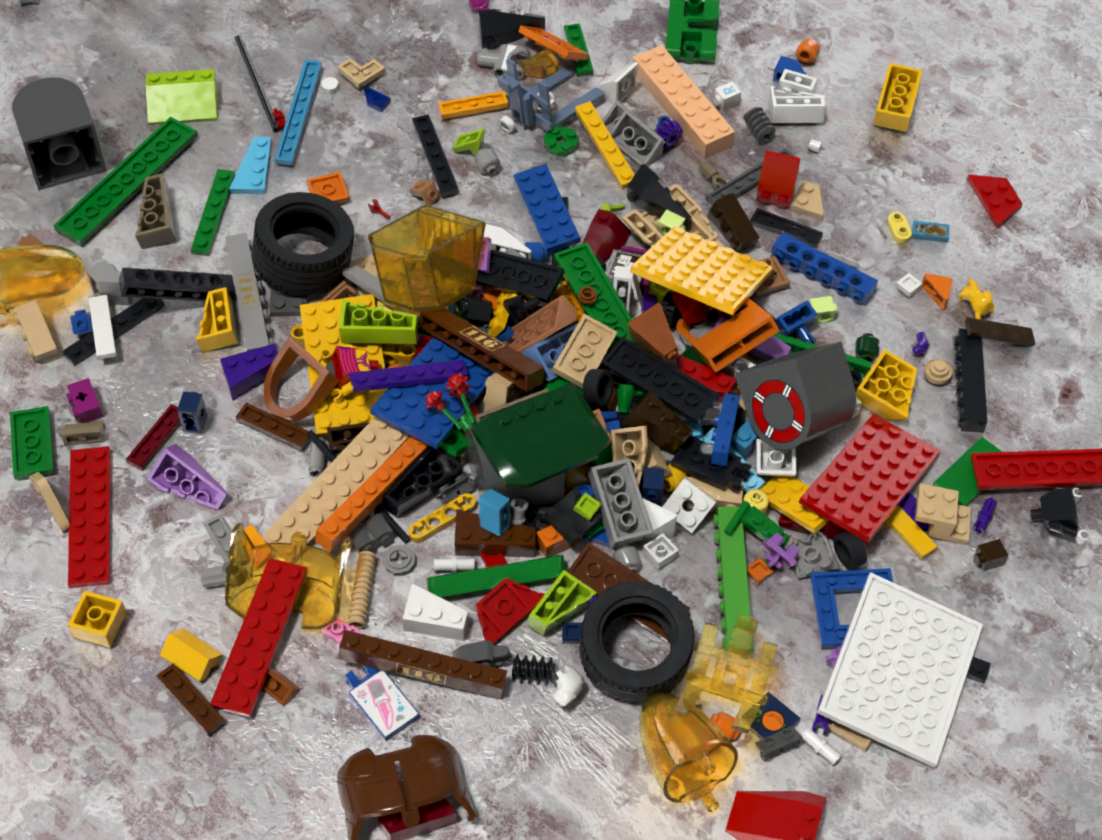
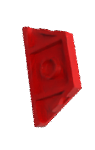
[967,174,1023,228]
[475,578,545,644]

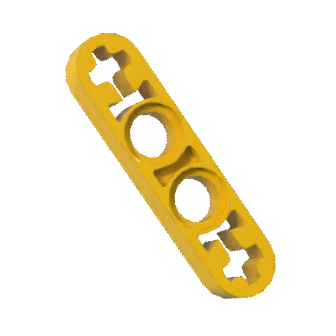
[409,493,476,543]

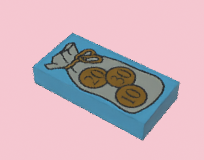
[912,220,950,242]

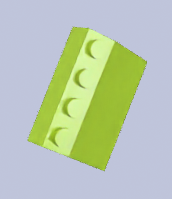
[146,69,217,125]

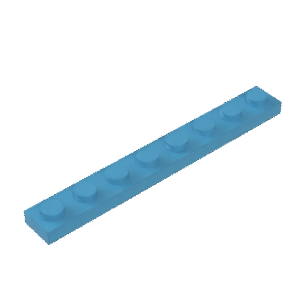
[275,59,322,166]

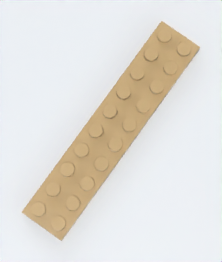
[261,417,411,563]

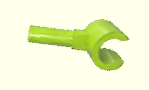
[602,203,625,212]

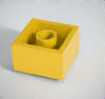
[67,591,127,648]

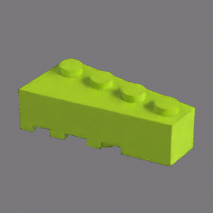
[339,299,418,344]

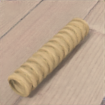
[347,551,376,629]

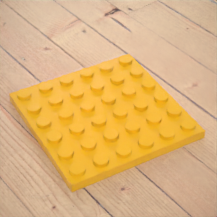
[630,227,773,315]

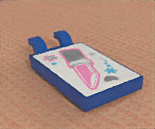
[345,665,420,741]

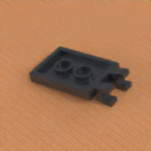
[671,436,752,494]

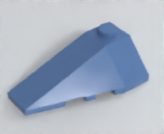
[522,324,578,381]

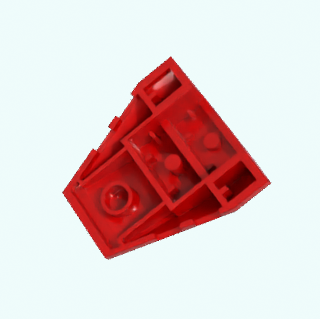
[725,791,826,840]

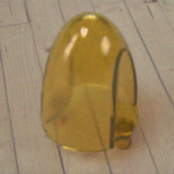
[0,245,86,317]
[639,693,738,812]

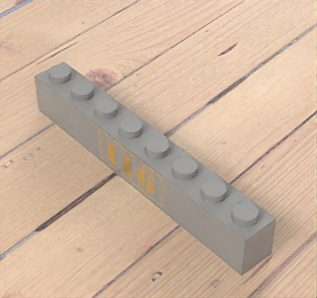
[225,233,273,351]

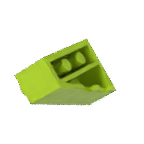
[526,570,597,636]

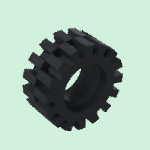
[661,291,681,327]

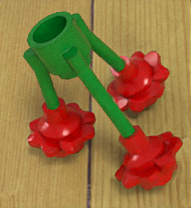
[425,373,477,432]

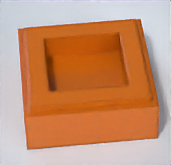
[746,557,773,585]

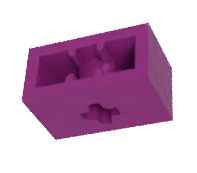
[66,378,104,423]

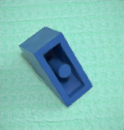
[773,56,806,83]

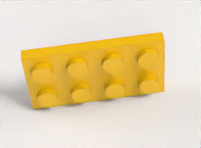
[759,476,829,534]

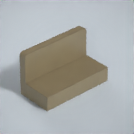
[61,421,104,446]

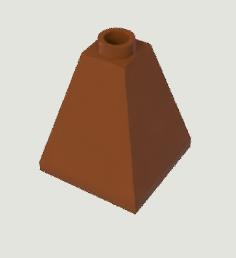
[627,302,678,362]

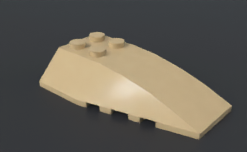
[622,183,725,247]

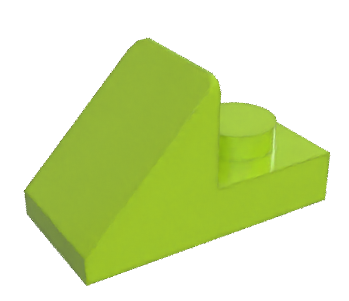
[452,128,485,157]

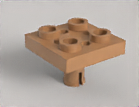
[754,256,790,297]

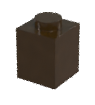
[974,539,1008,572]

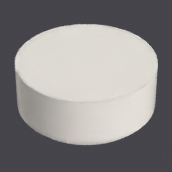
[321,77,339,94]
[499,116,516,133]

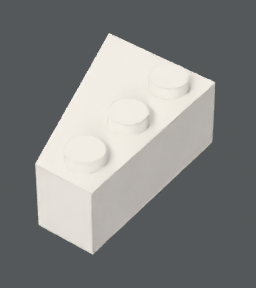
[769,86,825,124]

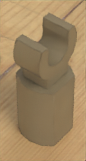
[699,161,726,189]

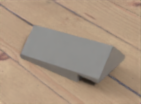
[602,100,664,166]

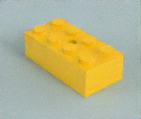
[873,63,923,132]

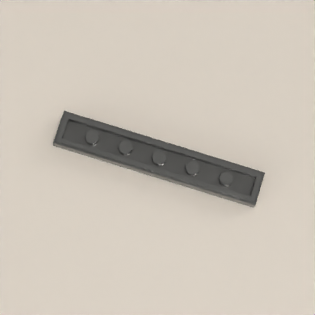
[705,148,795,206]

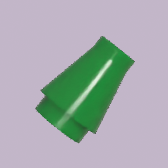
[617,384,636,413]

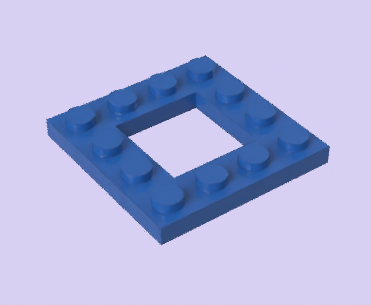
[810,568,893,648]

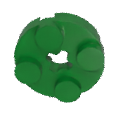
[544,126,578,157]

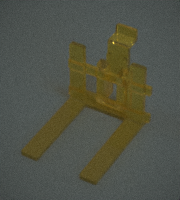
[672,615,778,734]

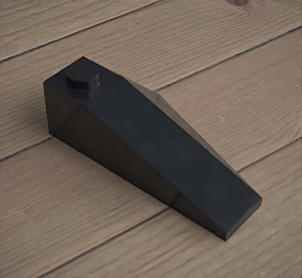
[479,9,545,49]
[627,164,692,230]

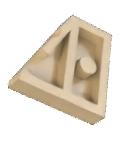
[790,181,824,220]

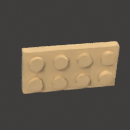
[551,314,617,389]

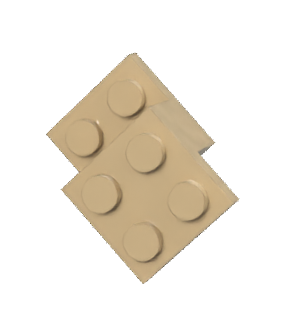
[915,483,971,545]

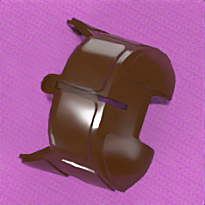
[336,735,476,840]

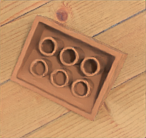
[503,295,577,353]

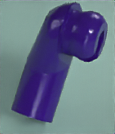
[912,332,929,356]

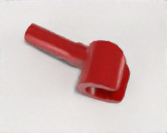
[368,199,391,219]

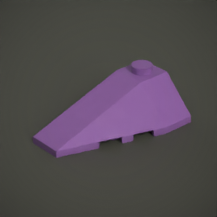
[714,313,791,360]
[147,444,228,510]

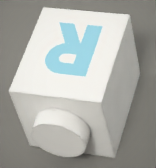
[713,81,741,111]

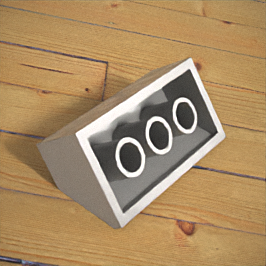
[588,458,653,549]

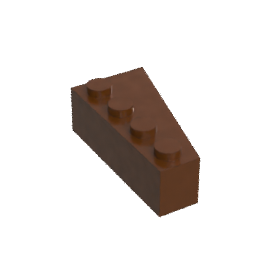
[454,509,536,558]

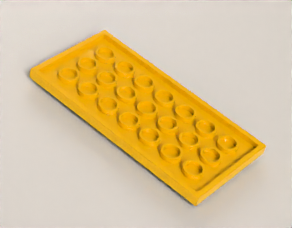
[300,294,388,437]

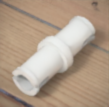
[434,557,474,573]
[801,727,842,766]

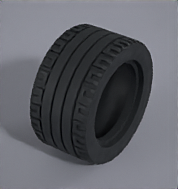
[252,192,354,296]
[579,581,695,704]

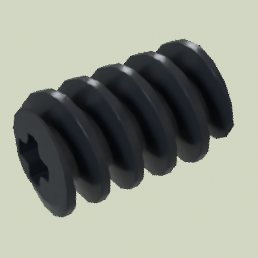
[512,654,555,684]

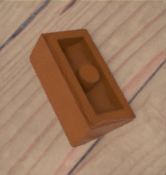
[262,666,301,706]

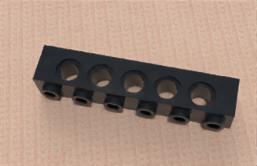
[119,267,235,302]

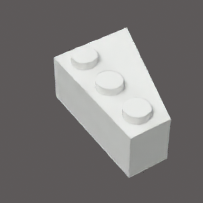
[613,266,643,320]
[403,584,468,641]

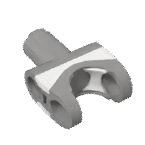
[477,44,530,80]

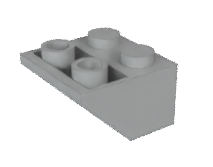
[86,259,132,305]

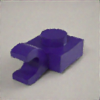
[812,694,829,735]

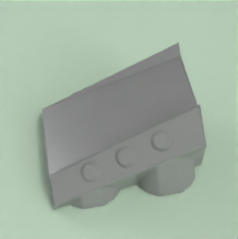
[787,532,839,579]

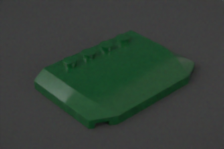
[471,383,610,488]

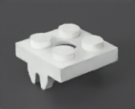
[662,477,717,533]

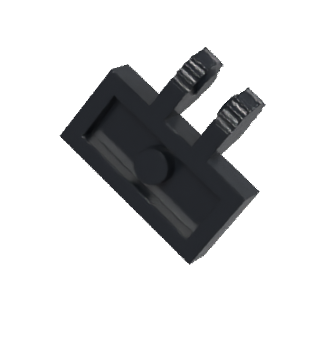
[503,295,544,324]

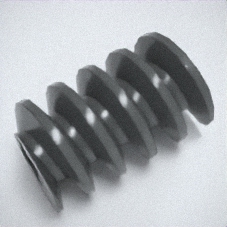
[744,107,776,145]

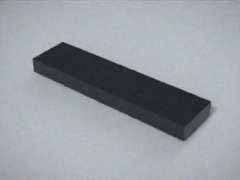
[750,208,823,248]

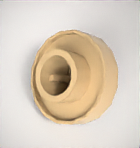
[924,358,953,385]

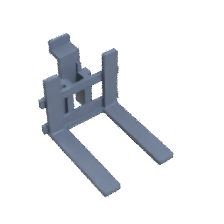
[497,58,604,131]

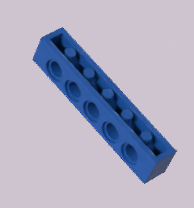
[771,232,878,305]

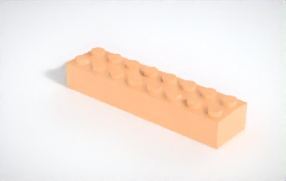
[633,45,735,159]

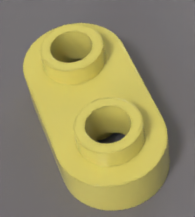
[887,212,912,244]

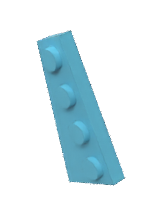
[229,137,272,194]

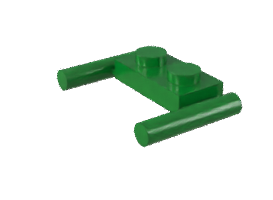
[724,501,790,564]

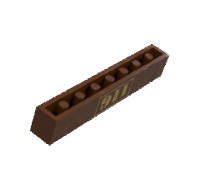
[419,304,544,391]
[338,630,507,700]

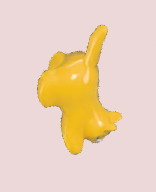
[958,278,995,319]

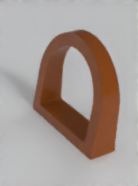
[264,336,339,422]

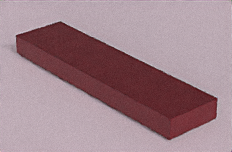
[126,404,181,471]

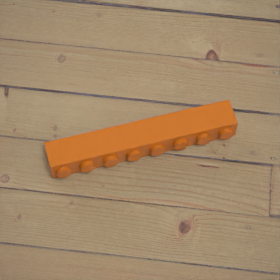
[315,436,430,553]

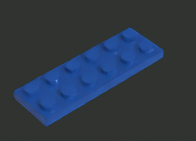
[513,164,581,253]

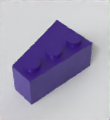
[220,343,278,401]

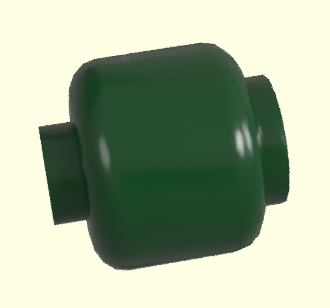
[855,333,880,362]

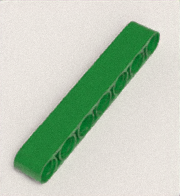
[426,555,566,597]

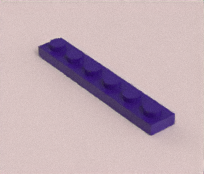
[350,360,468,392]

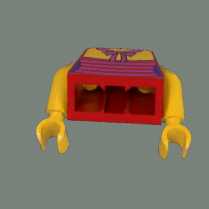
[322,344,379,403]

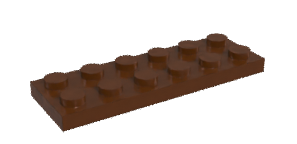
[567,542,690,643]

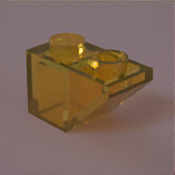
[519,49,559,79]

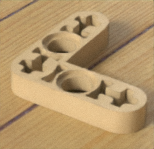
[29,472,70,532]

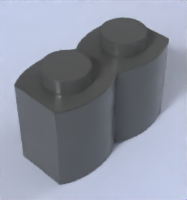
[347,513,394,554]

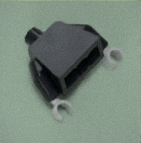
[1030,487,1088,545]

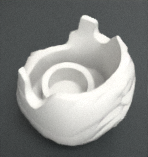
[548,665,585,706]

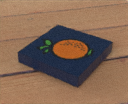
[741,691,801,740]

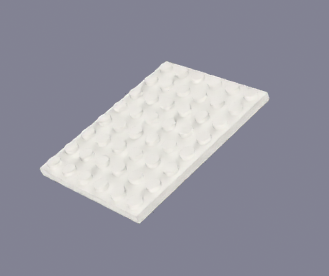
[817,572,983,767]

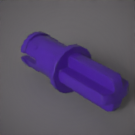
[972,498,997,535]

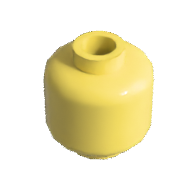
[743,489,769,514]

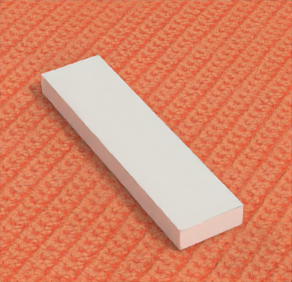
[88,295,117,360]

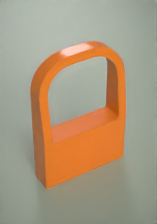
[676,298,780,373]

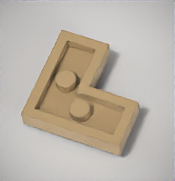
[338,58,385,89]

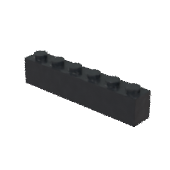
[953,328,987,433]

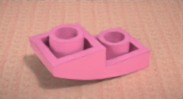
[322,615,365,645]

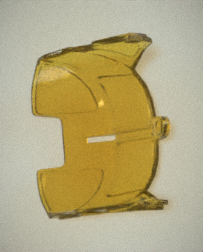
[225,523,353,630]

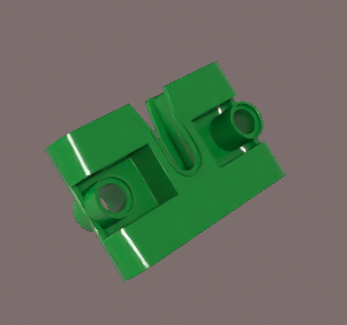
[665,0,720,65]

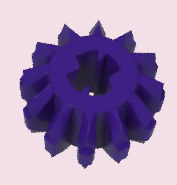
[654,118,683,149]

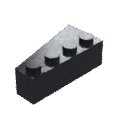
[382,446,464,517]

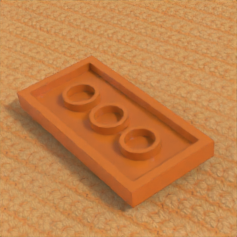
[518,25,589,61]

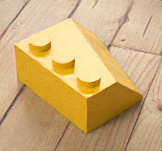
[856,349,917,420]

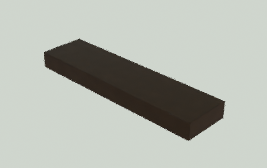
[965,317,1036,347]

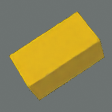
[160,628,223,682]

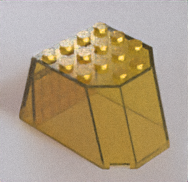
[368,205,486,312]

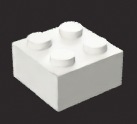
[643,533,679,570]

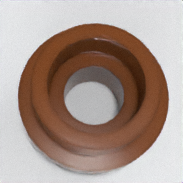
[578,286,597,305]

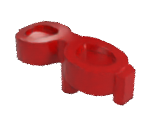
[273,108,286,130]

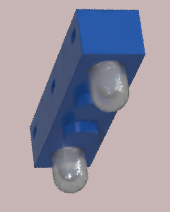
[699,393,740,466]

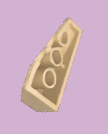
[611,426,648,487]

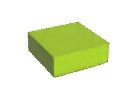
[573,493,601,521]

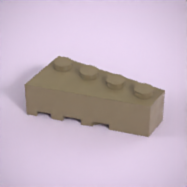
[135,173,176,249]

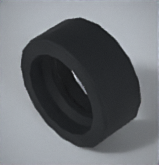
[582,369,614,406]
[833,531,867,570]

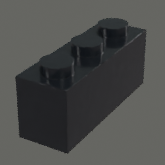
[456,293,493,322]

